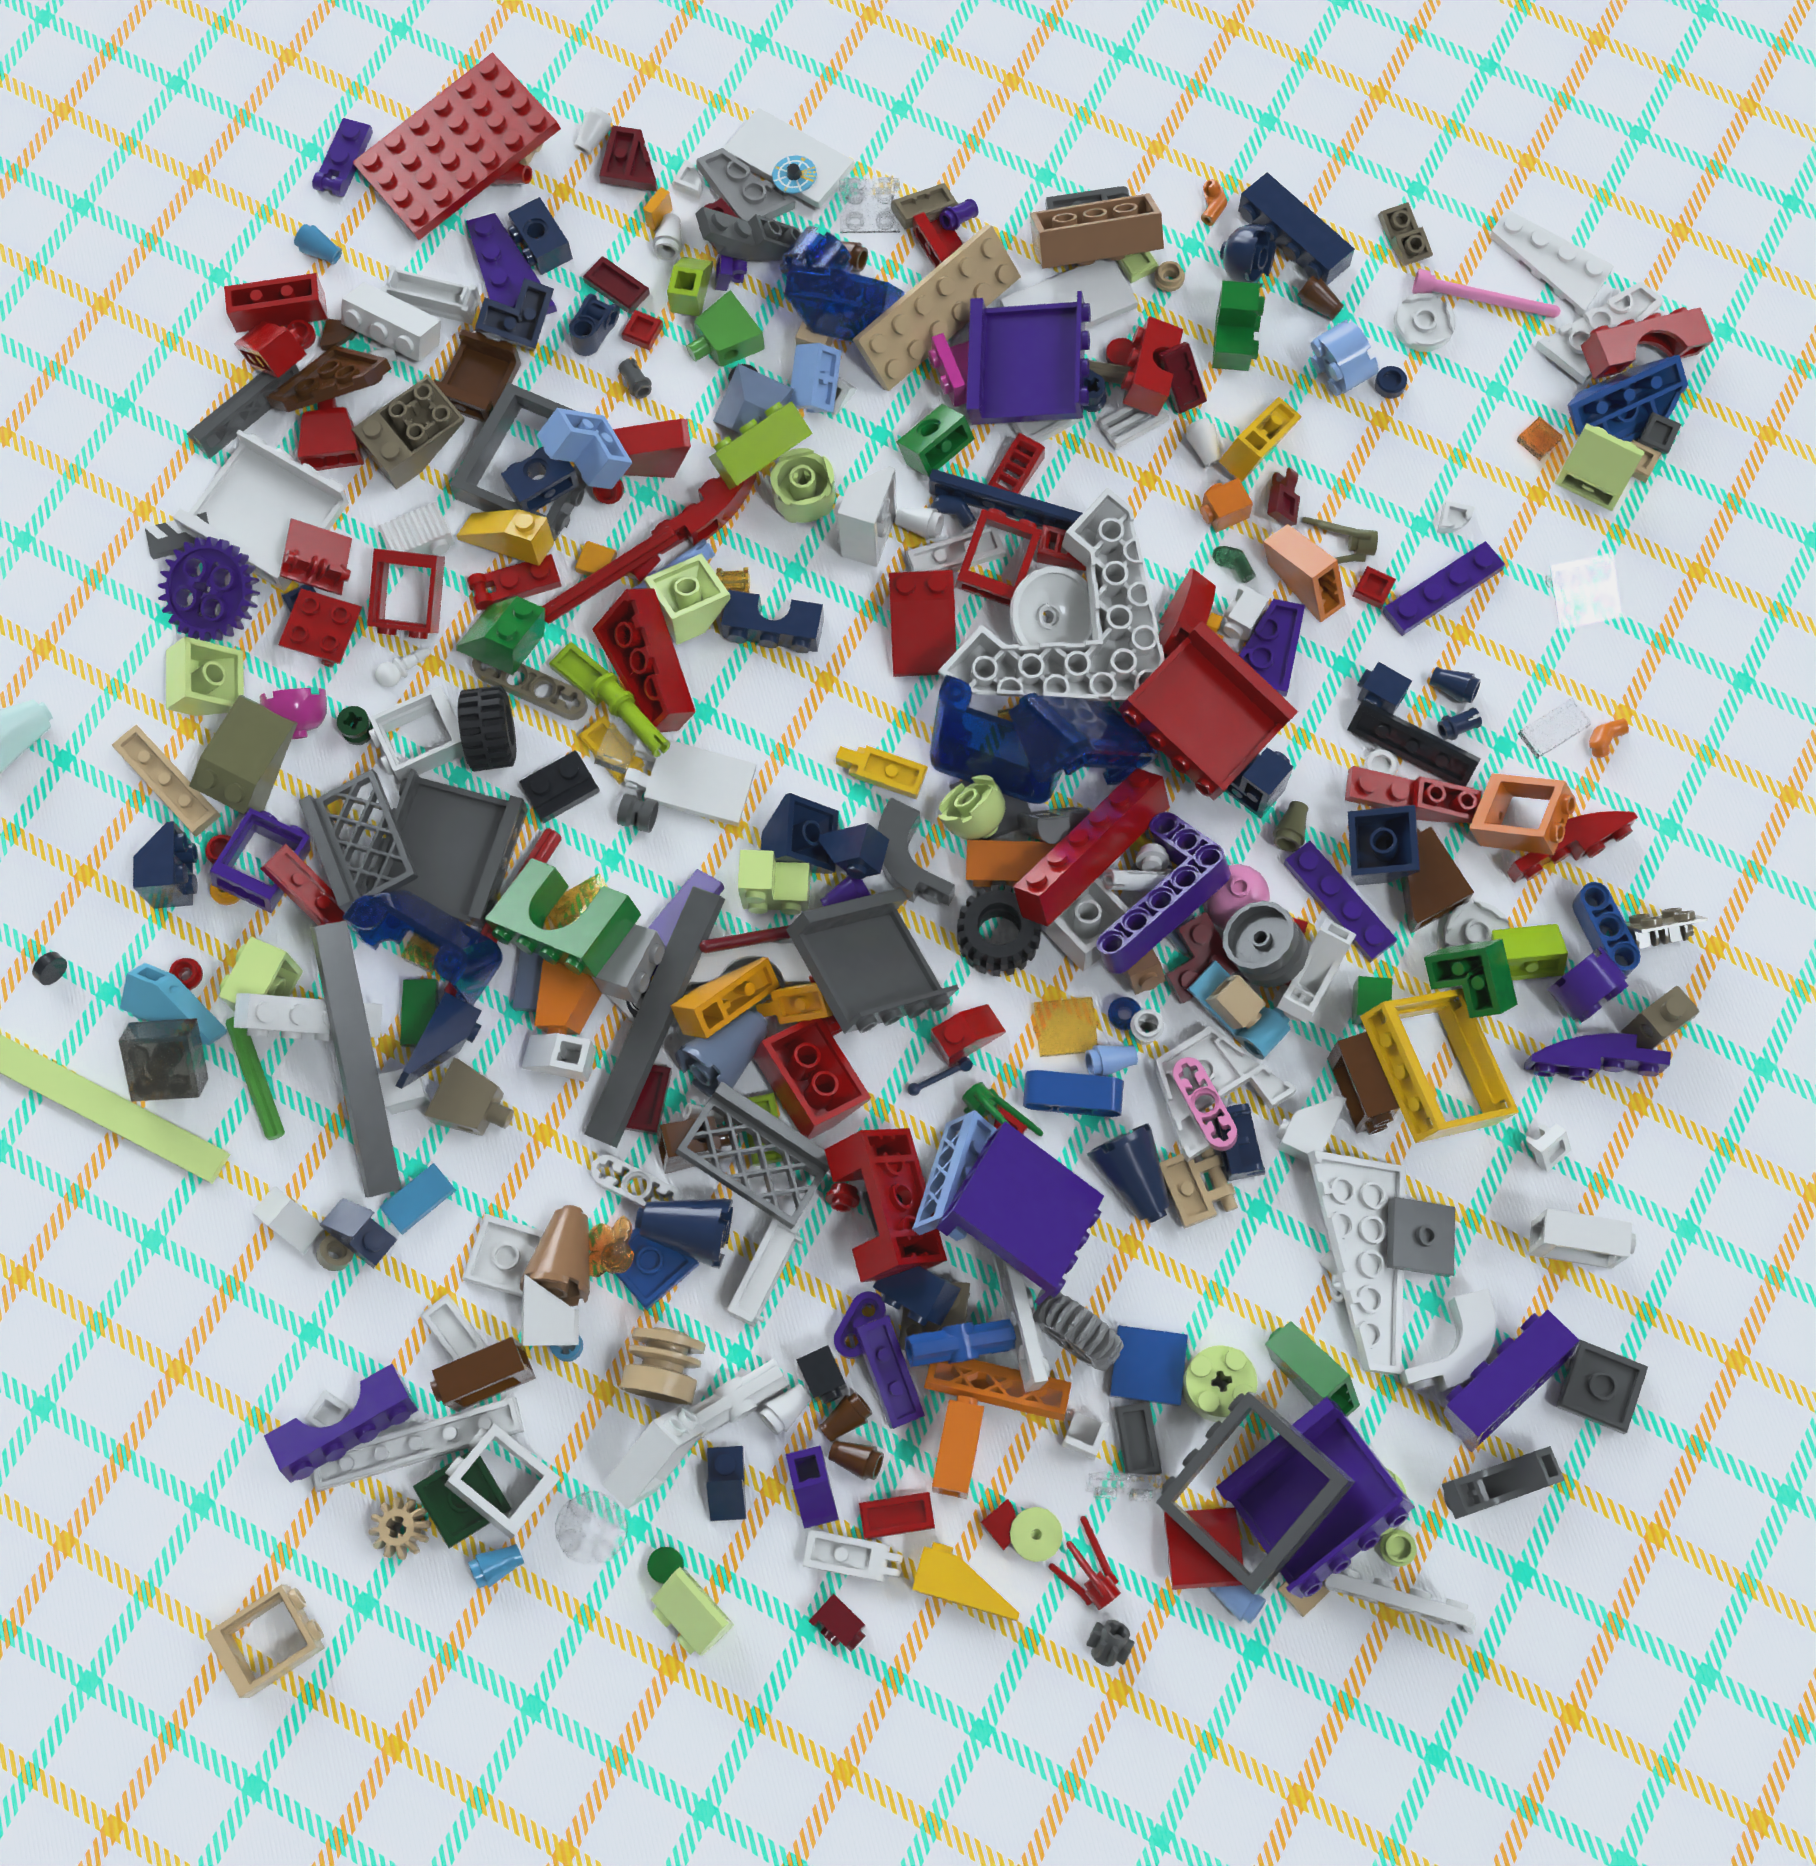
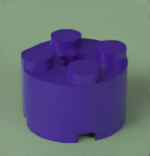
[1547,946,1629,1023]

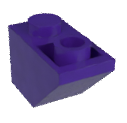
[785,1445,839,1529]

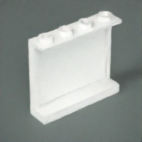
[173,430,349,591]

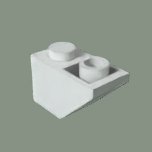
[522,1033,596,1082]

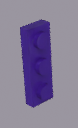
[853,1315,925,1429]

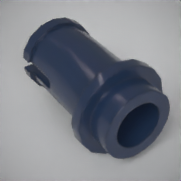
[1437,707,1482,741]

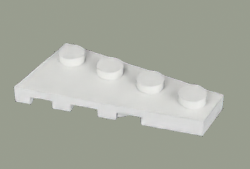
[1535,281,1665,385]
[1325,1569,1477,1634]

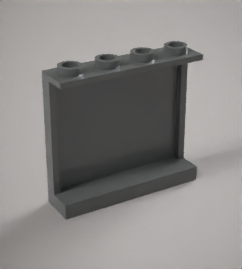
[366,769,528,928]
[786,888,959,1034]

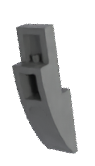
[695,207,807,261]

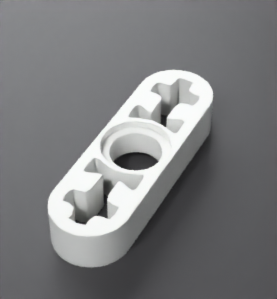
[591,1155,683,1208]

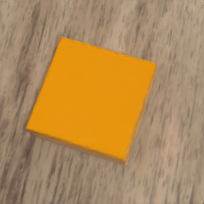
[643,187,673,231]
[575,541,617,576]

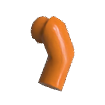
[1589,718,1629,758]

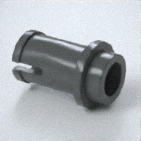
[618,358,652,399]

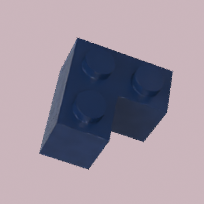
[475,278,554,351]
[1225,747,1294,818]

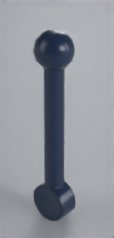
[907,1057,973,1096]

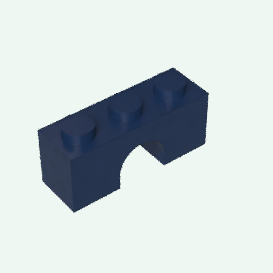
[721,590,825,653]

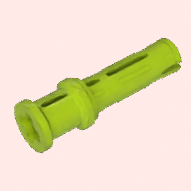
[591,672,671,757]

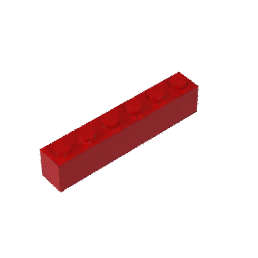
[1013,768,1170,927]

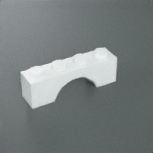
[686,941,811,991]

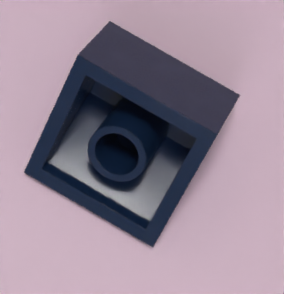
[1347,805,1420,886]

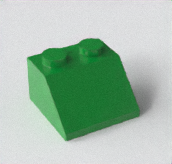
[456,596,545,676]

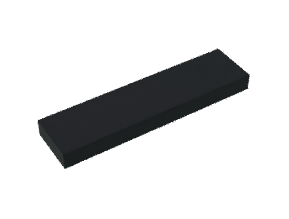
[1347,700,1481,787]

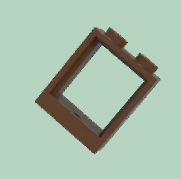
[1327,1032,1400,1135]
[430,1337,536,1412]

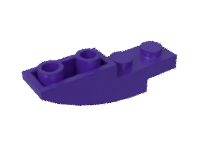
[1524,1033,1671,1081]

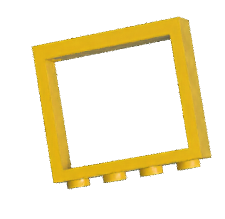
[1360,988,1519,1144]

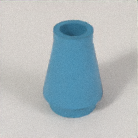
[294,224,342,265]
[468,1544,524,1589]

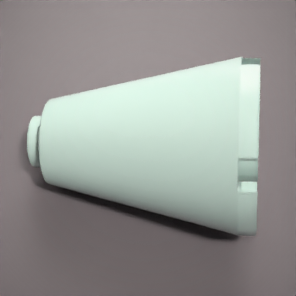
[0,699,53,774]

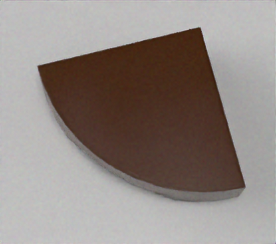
[320,318,358,351]

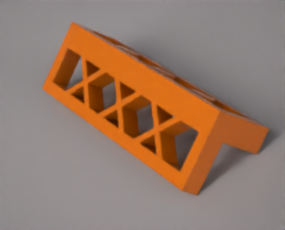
[924,1359,1072,1421]

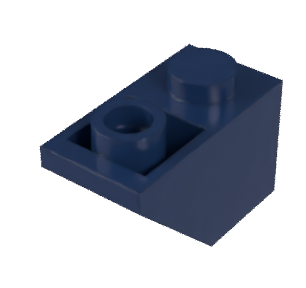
[873,1266,961,1326]

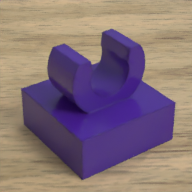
[715,254,747,291]

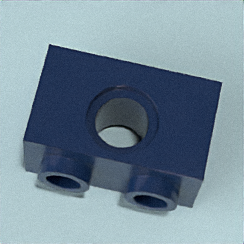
[507,197,573,275]
[501,447,580,513]

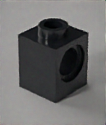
[796,1345,847,1404]

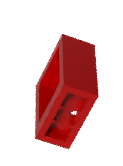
[955,508,1042,607]
[367,548,445,639]

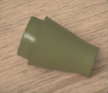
[1273,801,1309,852]

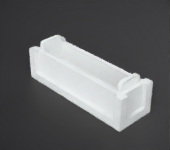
[380,265,481,324]
[727,1218,804,1328]

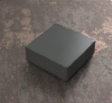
[1637,412,1681,454]

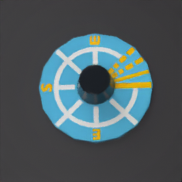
[772,155,817,194]

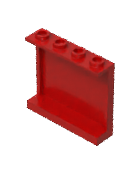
[1117,621,1299,801]

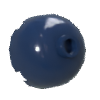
[1220,224,1276,288]

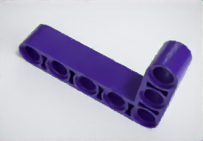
[1096,812,1231,974]

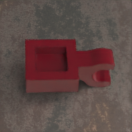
[1267,467,1300,526]

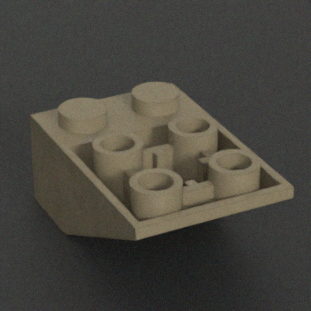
[352,375,465,490]

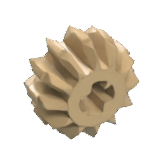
[368,1497,431,1560]

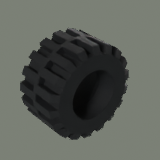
[457,685,517,772]
[957,885,1042,977]

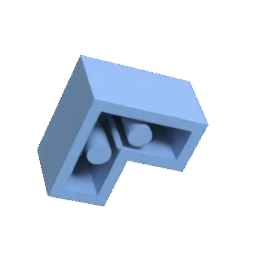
[537,408,632,489]

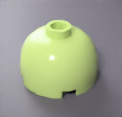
[938,775,1006,840]

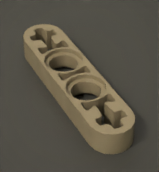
[472,658,588,720]

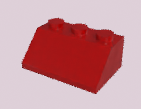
[753,1018,871,1139]

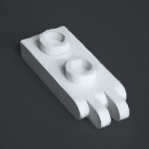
[802,1529,903,1582]

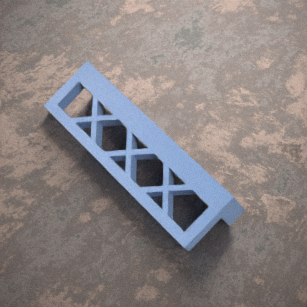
[912,1110,997,1241]

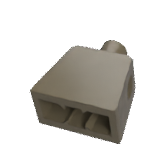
[1620,985,1700,1050]
[424,1057,514,1136]

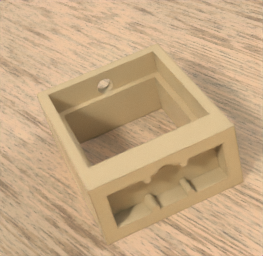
[205,1584,325,1698]

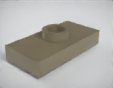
[890,183,958,230]

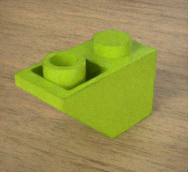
[667,257,713,317]

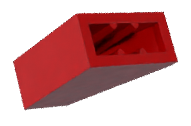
[613,418,691,478]

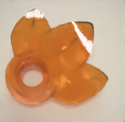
[589,1215,634,1278]

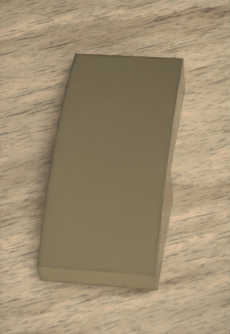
[1378,202,1433,266]

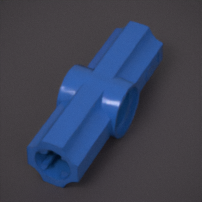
[905,1319,1016,1368]

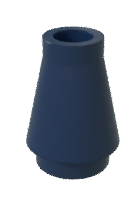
[1429,667,1481,704]

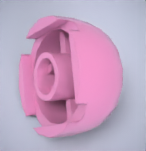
[1203,864,1270,930]

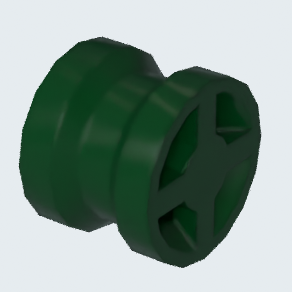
[337,706,373,745]

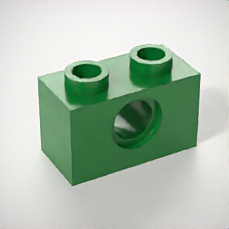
[896,404,975,477]

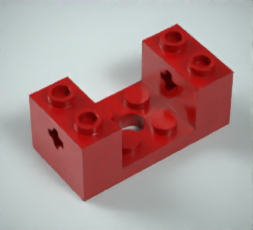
[824,1128,947,1283]

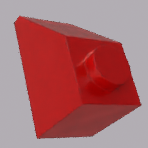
[931,1004,1006,1067]

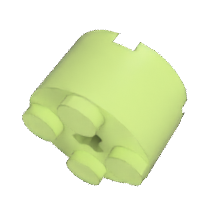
[770,448,836,523]
[1182,1345,1258,1422]

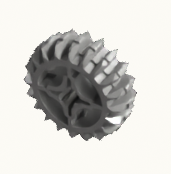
[1033,1292,1124,1371]

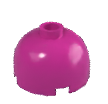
[259,688,327,739]

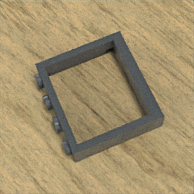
[450,383,587,541]
[1156,1391,1355,1595]

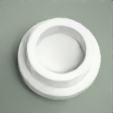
[1136,843,1169,872]

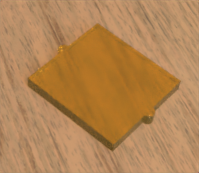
[1033,997,1099,1057]

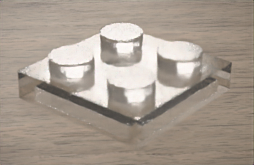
[1085,1472,1163,1502]

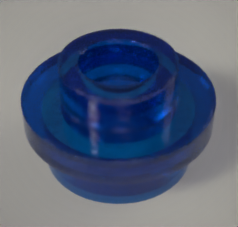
[1108,997,1141,1031]

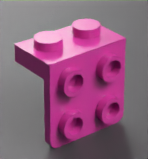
[928,333,969,407]

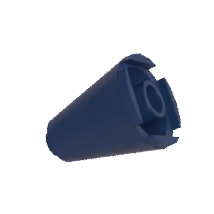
[1086,1123,1170,1224]
[635,1198,733,1269]

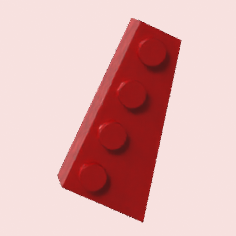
[592,588,696,732]

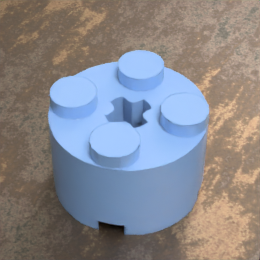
[1310,320,1379,396]

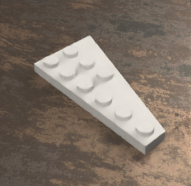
[1308,1151,1406,1375]

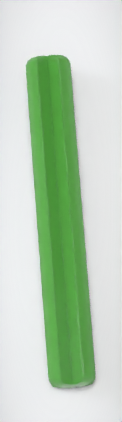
[225,1016,285,1140]

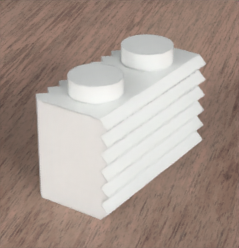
[378,502,455,569]

